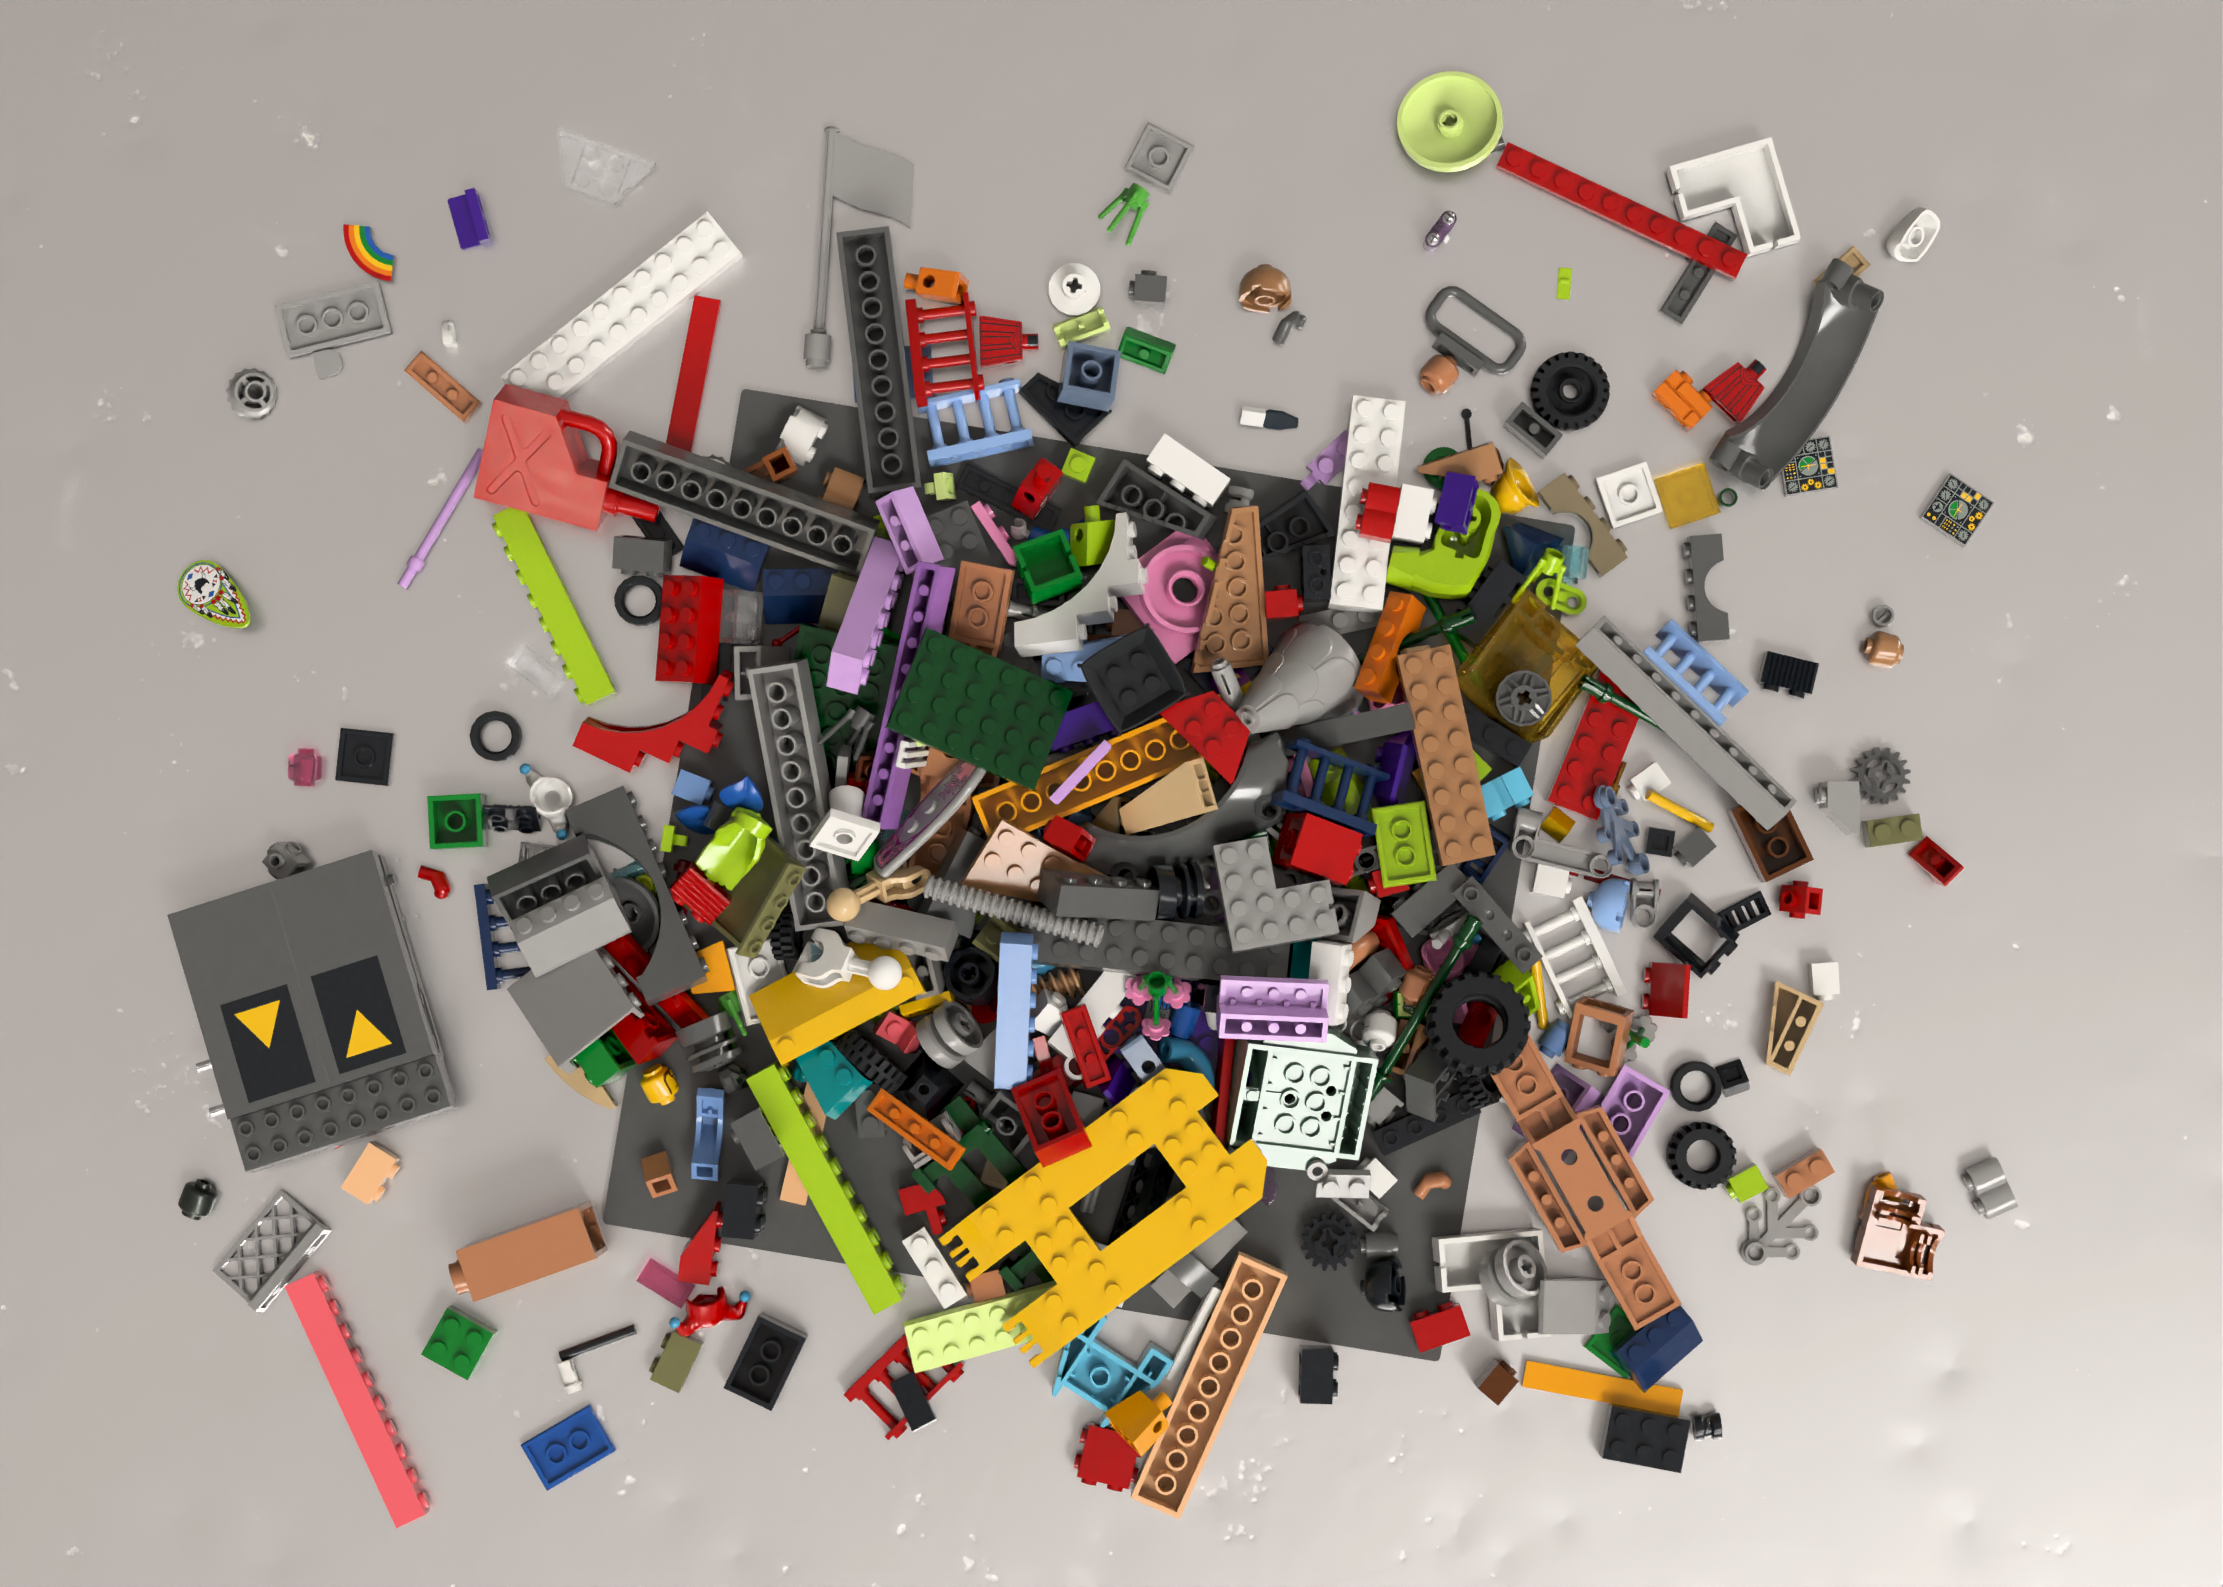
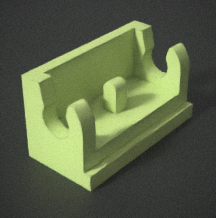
[1052,307,1111,350]

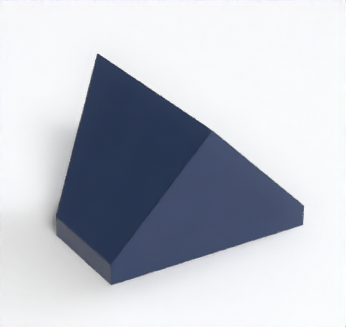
[1503,523,1564,576]

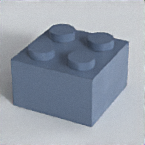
[1057,341,1121,412]

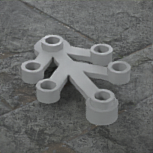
[1741,1185,1822,1266]

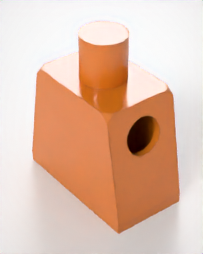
[904,267,969,306]

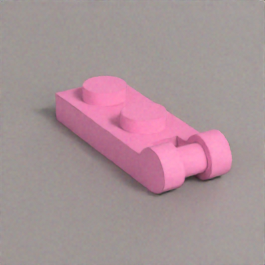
[971,501,1016,567]

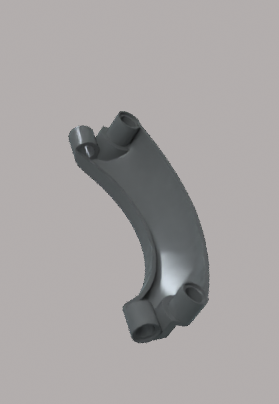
[1708,258,1884,490]

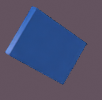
[521,1404,617,1491]

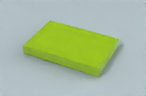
[1371,800,1437,888]

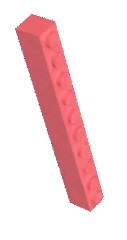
[284,1271,430,1528]

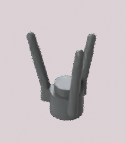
[818,705,876,760]

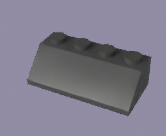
[487,834,605,932]

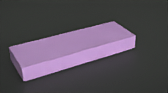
[1049,740,1111,804]

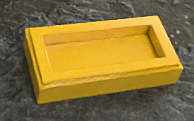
[899,991,957,1019]

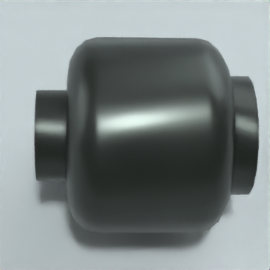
[178,1179,217,1220]

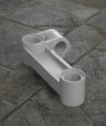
[1510,807,1613,878]

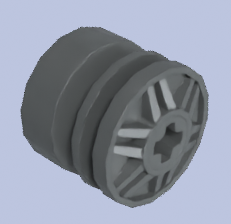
[1495,670,1552,726]
[675,1011,743,1074]

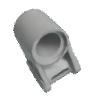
[1630,878,1659,929]

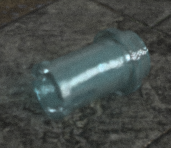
[610,861,645,879]

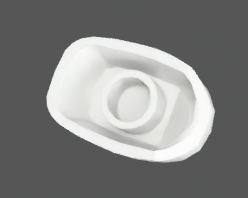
[1886,207,1940,262]

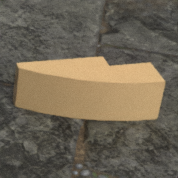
[544,1055,618,1109]

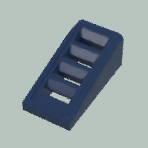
[1460,824,1511,884]

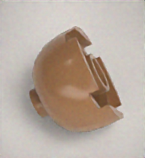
[1239,264,1292,313]

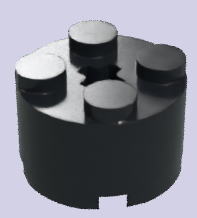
[943,947,999,1006]

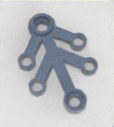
[1593,785,1650,875]

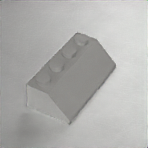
[509,876,632,978]

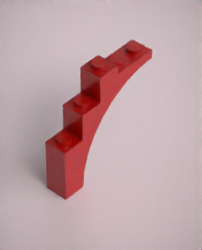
[572,669,735,773]

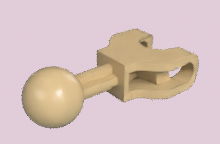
[826,861,931,922]

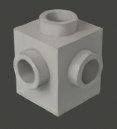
[262,841,311,879]

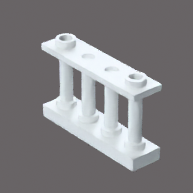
[1521,896,1627,1019]

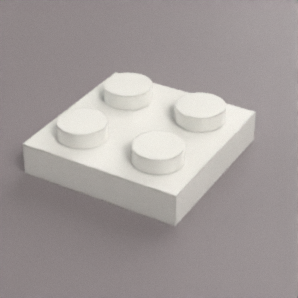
[1595,462,1663,529]

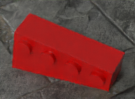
[611,966,677,1065]

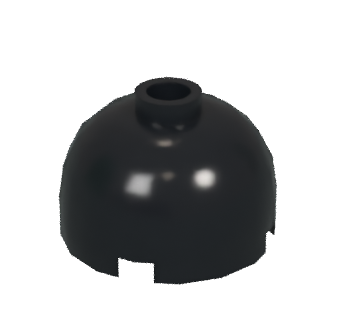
[1360,1258,1406,1312]

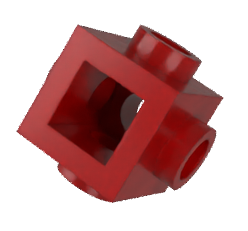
[1779,880,1823,919]

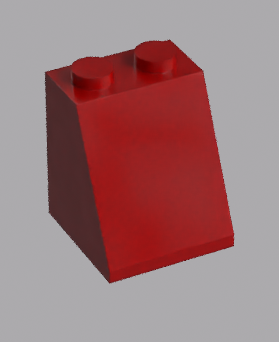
[1271,813,1363,885]

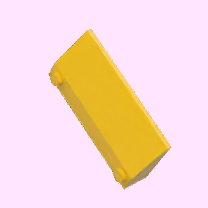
[749,941,927,1067]

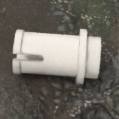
[557,1359,583,1395]

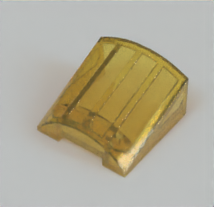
[1456,589,1598,744]

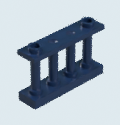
[1270,737,1390,838]
[474,884,531,990]

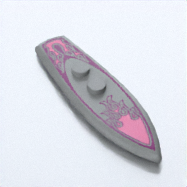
[873,761,986,878]

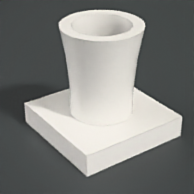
[809,785,880,861]

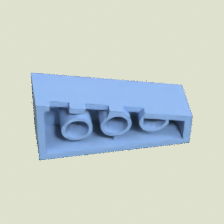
[1041,629,1154,682]

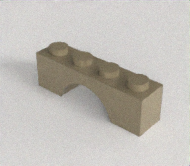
[1537,473,1628,578]

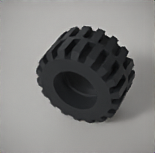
[1666,1122,1737,1190]

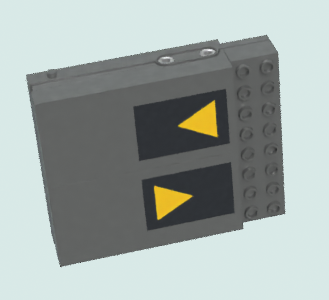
[167,850,458,1173]

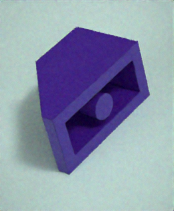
[1098,1054,1136,1106]

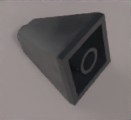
[894,1051,964,1121]

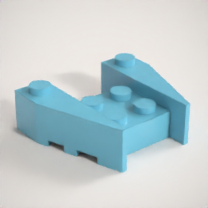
[1052,1314,1174,1428]

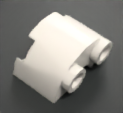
[775,405,829,467]

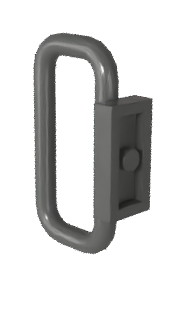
[1426,286,1526,377]

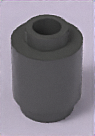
[1360,1231,1398,1259]

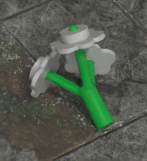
[1602,1006,1657,1063]

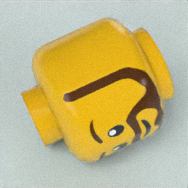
[640,1064,679,1105]

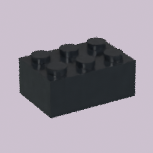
[721,1178,768,1240]
[724,1313,808,1411]
[1599,1403,1691,1473]

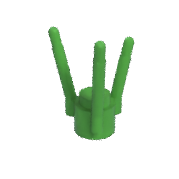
[1098,183,1150,246]
[717,990,762,1050]

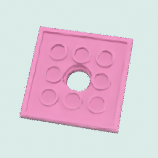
[1120,531,1218,665]

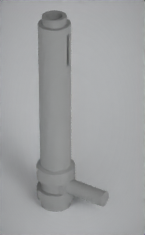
[1210,657,1261,756]

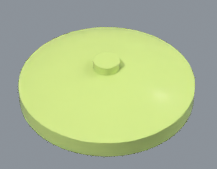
[1397,71,1503,172]

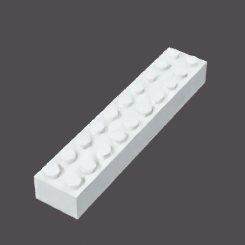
[501,211,743,400]

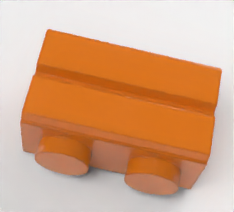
[1651,370,1713,431]

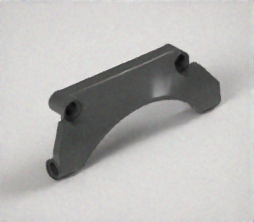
[1077,732,1289,880]

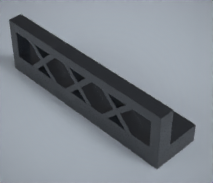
[1107,1148,1175,1246]

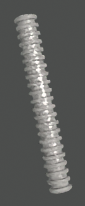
[923,875,1104,948]

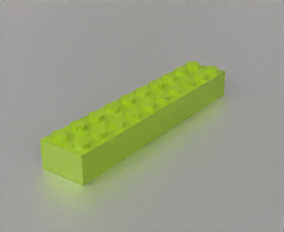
[746,1060,906,1315]

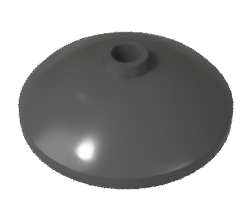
[609,877,661,951]

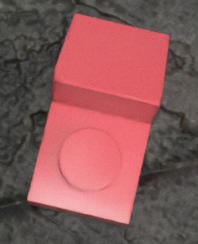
[872,1009,920,1053]

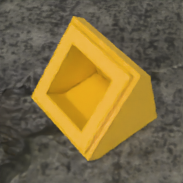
[1540,806,1576,843]

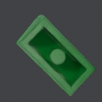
[1118,327,1176,374]

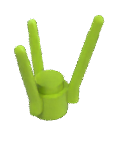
[1511,548,1567,610]

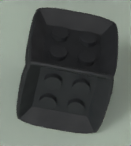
[1077,623,1190,736]

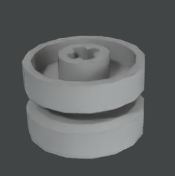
[916,1000,983,1069]
[1479,1239,1547,1307]

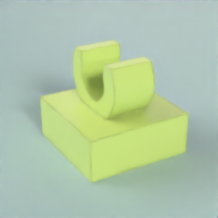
[924,472,956,501]

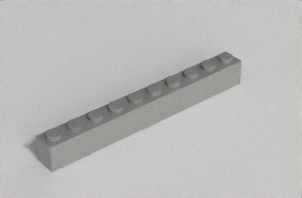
[1575,615,1797,831]

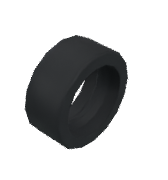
[614,575,662,626]
[470,711,522,762]
[1466,937,1503,977]
[1670,1061,1722,1112]

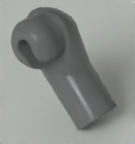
[1272,311,1307,345]

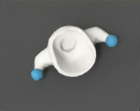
[519,763,573,840]

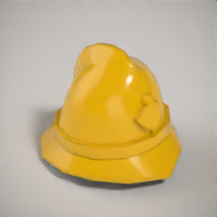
[1490,457,1540,514]

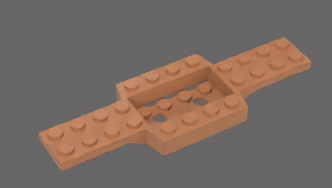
[908,560,1015,877]
[1484,1033,1682,1331]

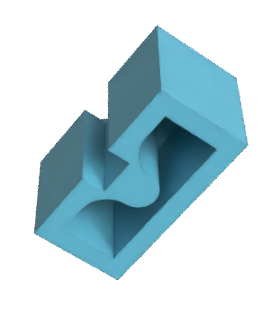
[1481,766,1534,821]

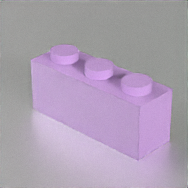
[875,486,945,575]

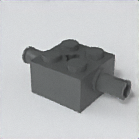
[963,1080,1031,1157]

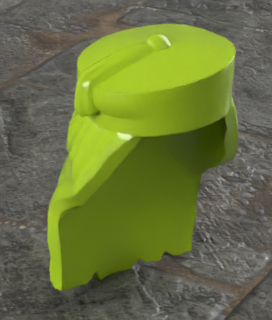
[695,807,773,891]

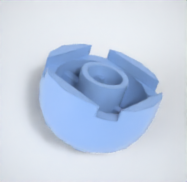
[1587,878,1631,933]

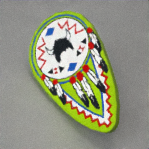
[177,560,251,628]

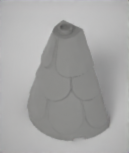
[1235,621,1364,734]

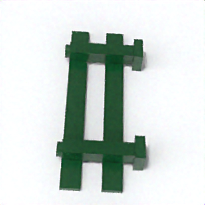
[910,1095,1054,1292]

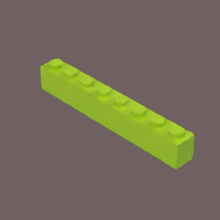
[492,507,618,706]

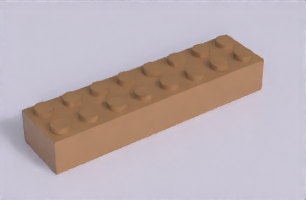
[1395,644,1496,866]

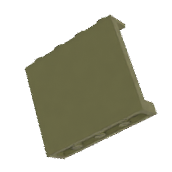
[683,816,807,958]

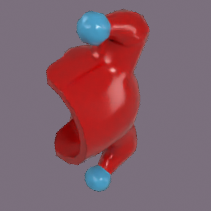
[669,1286,751,1337]

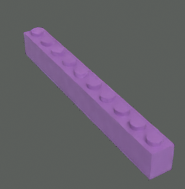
[862,561,956,829]

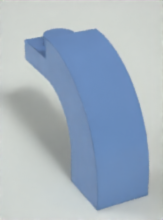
[691,1088,726,1181]

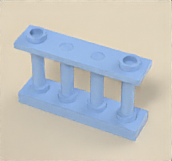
[916,378,1034,468]
[1643,619,1749,726]

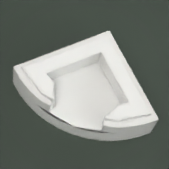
[442,320,457,347]

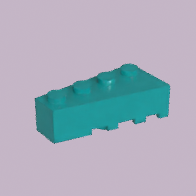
[795,1039,873,1120]

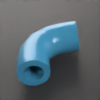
[1158,1037,1215,1089]

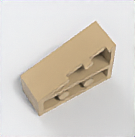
[1766,981,1824,1076]

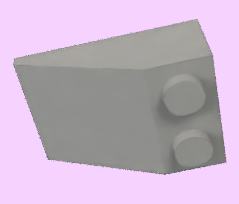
[1538,1277,1612,1334]

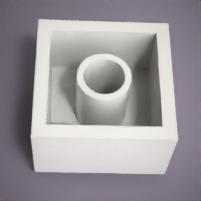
[1391,484,1438,546]

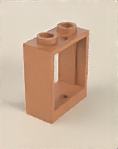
[1564,996,1634,1077]

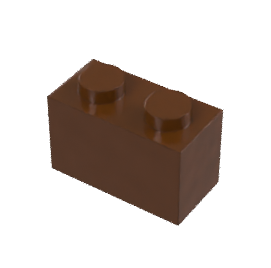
[1474,1359,1519,1406]

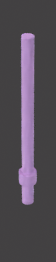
[397,448,483,589]

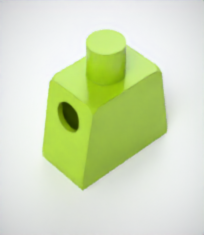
[1070,505,1115,566]

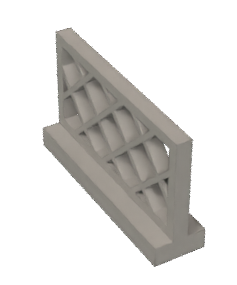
[212,1189,332,1312]

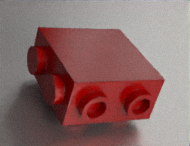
[1073,1422,1142,1492]

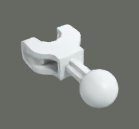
[795,928,902,990]

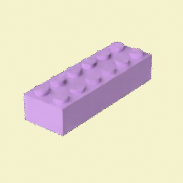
[826,536,905,695]

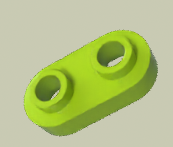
[1535,578,1587,616]

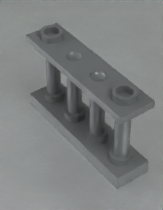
[1452,876,1543,974]

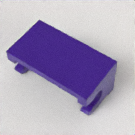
[1435,472,1479,535]

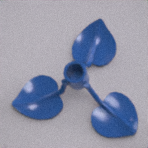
[675,775,779,844]

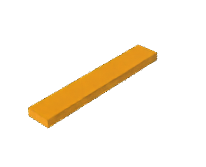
[1521,1360,1683,1416]

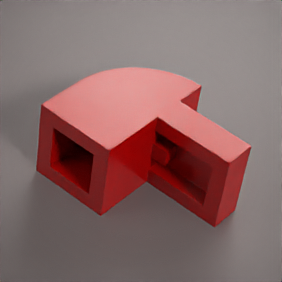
[898,1183,947,1235]

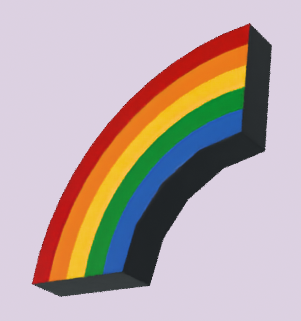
[343,224,395,283]

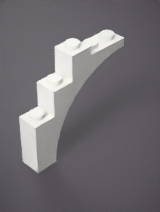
[1014,512,1148,658]

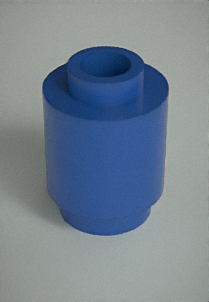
[1169,1001,1201,1040]

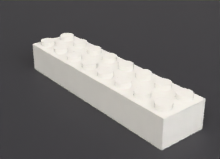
[1328,395,1406,615]

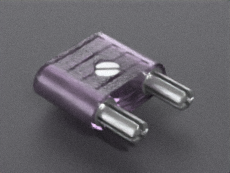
[1423,211,1457,252]

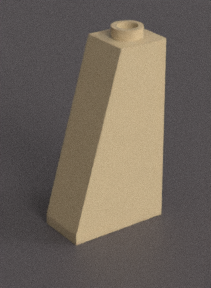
[1119,757,1218,835]

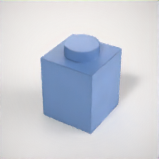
[671,769,715,805]

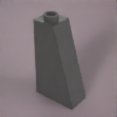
[917,826,986,938]

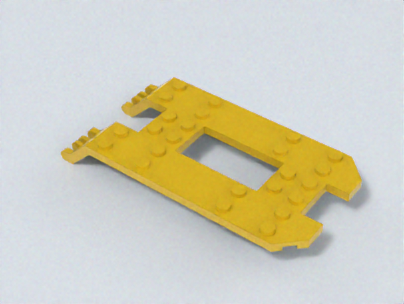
[938,1068,1268,1368]

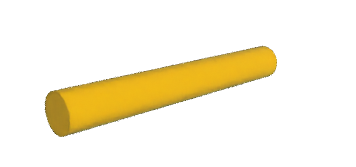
[1645,789,1714,832]
[1531,960,1549,1029]

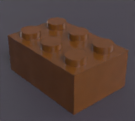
[1727,805,1814,883]

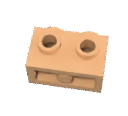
[341,1141,400,1205]

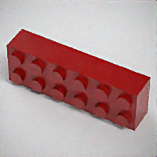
[1545,669,1639,821]

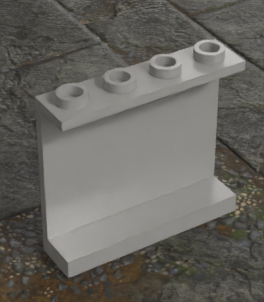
[507,946,644,1075]

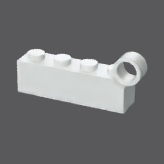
[1047,971,1137,1080]

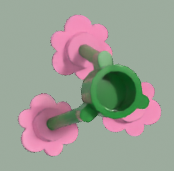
[1125,971,1192,1041]

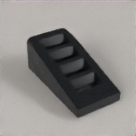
[1715,891,1772,938]

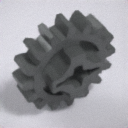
[1852,747,1911,804]

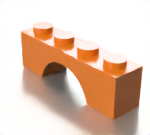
[1354,591,1426,704]

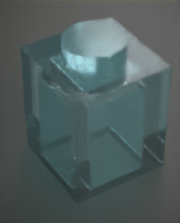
[1555,544,1589,584]

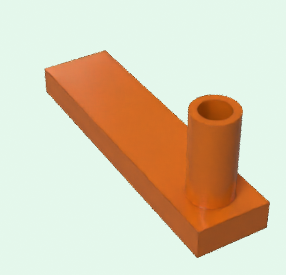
[866,1088,966,1171]

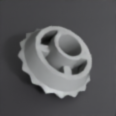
[226,368,278,420]

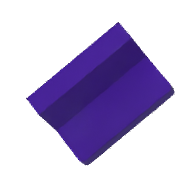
[448,187,492,250]

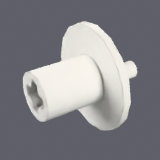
[1048,263,1100,316]

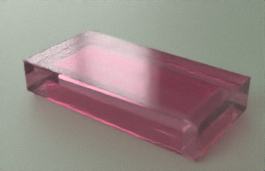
[636,1258,696,1308]

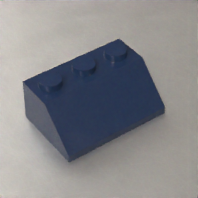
[679,518,771,593]
[763,568,838,624]
[1610,1305,1703,1393]

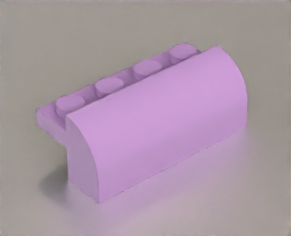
[1216,975,1329,1043]

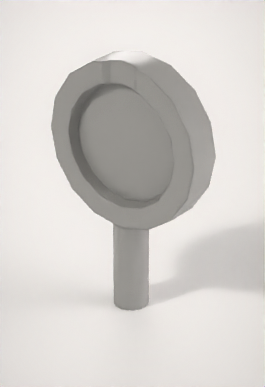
[1428,908,1469,949]

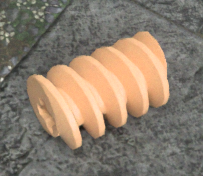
[1031,967,1085,999]

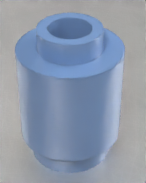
[1538,1018,1571,1059]

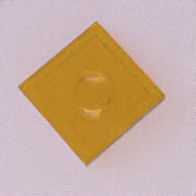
[1653,463,1721,530]

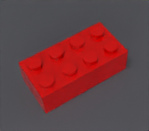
[655,575,724,685]

